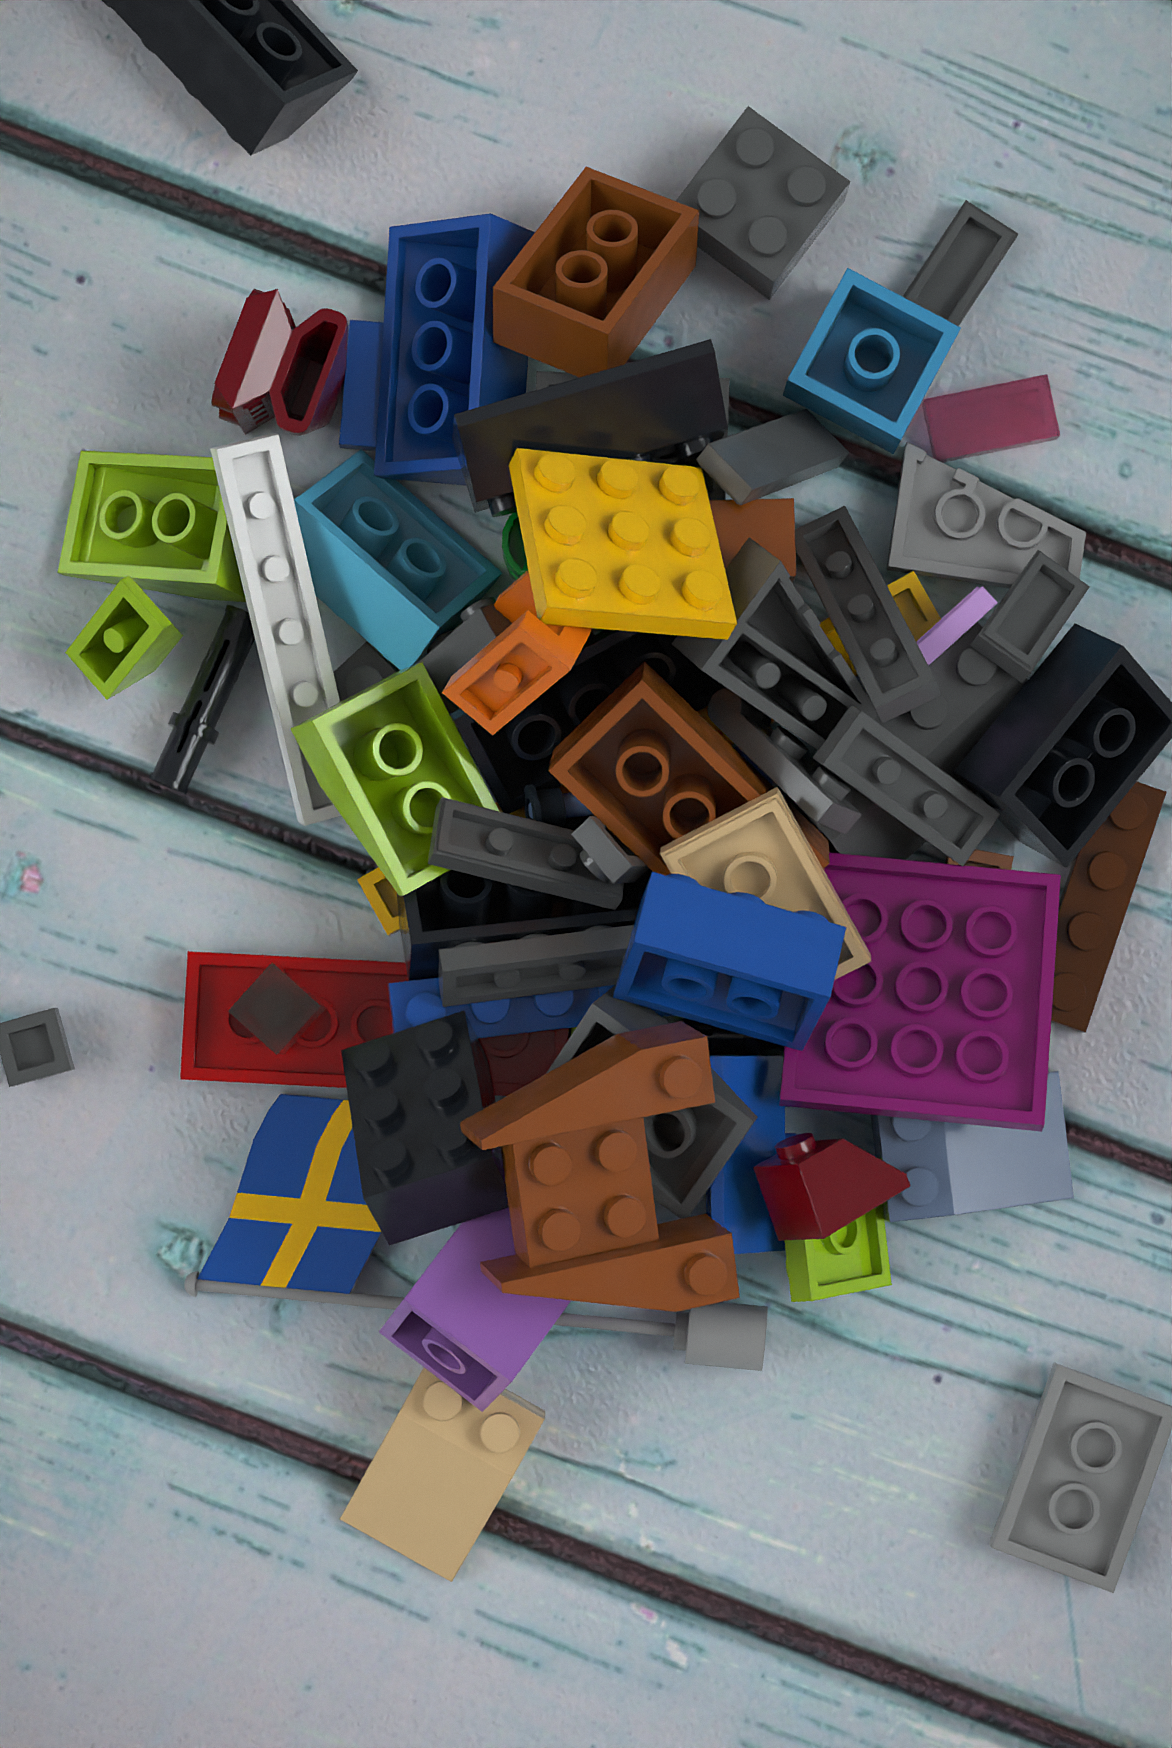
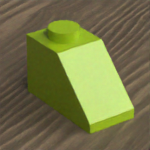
[65,575,183,700]

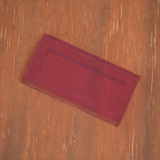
[922,374,1060,463]

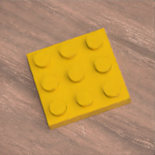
[509,448,737,640]

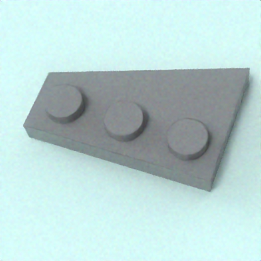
[886,442,1086,589]

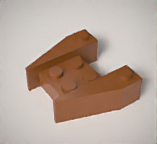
[460,1021,740,1312]

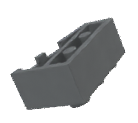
[671,537,877,750]

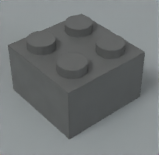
[676,106,850,300]

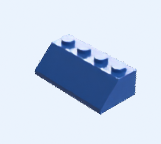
[374,213,535,486]

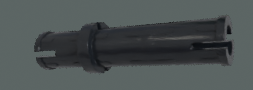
[149,605,255,795]

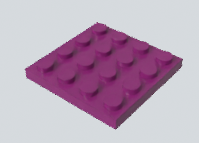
[779,853,1061,1132]

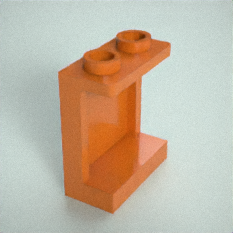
[442,570,593,735]

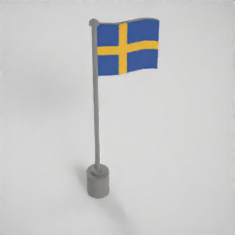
[184,1094,768,1371]

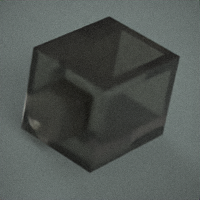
[228,962,327,1055]

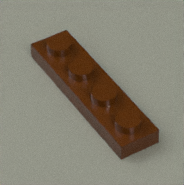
[1051,782,1167,1033]

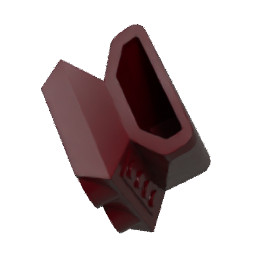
[211,289,348,436]

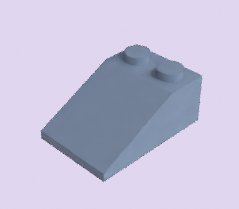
[871,1071,1074,1222]

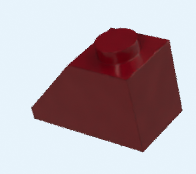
[753,1133,911,1241]

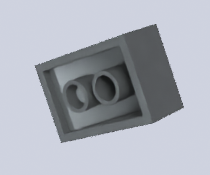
[546,985,758,1219]

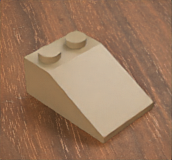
[340,1368,545,1582]

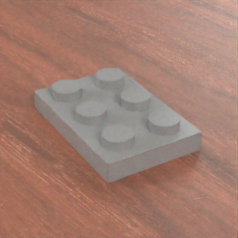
[989,1362,1172,1593]

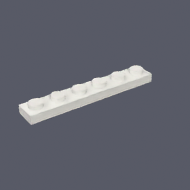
[210,433,341,826]

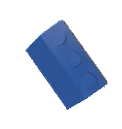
[613,872,846,1051]
[706,1056,797,1254]

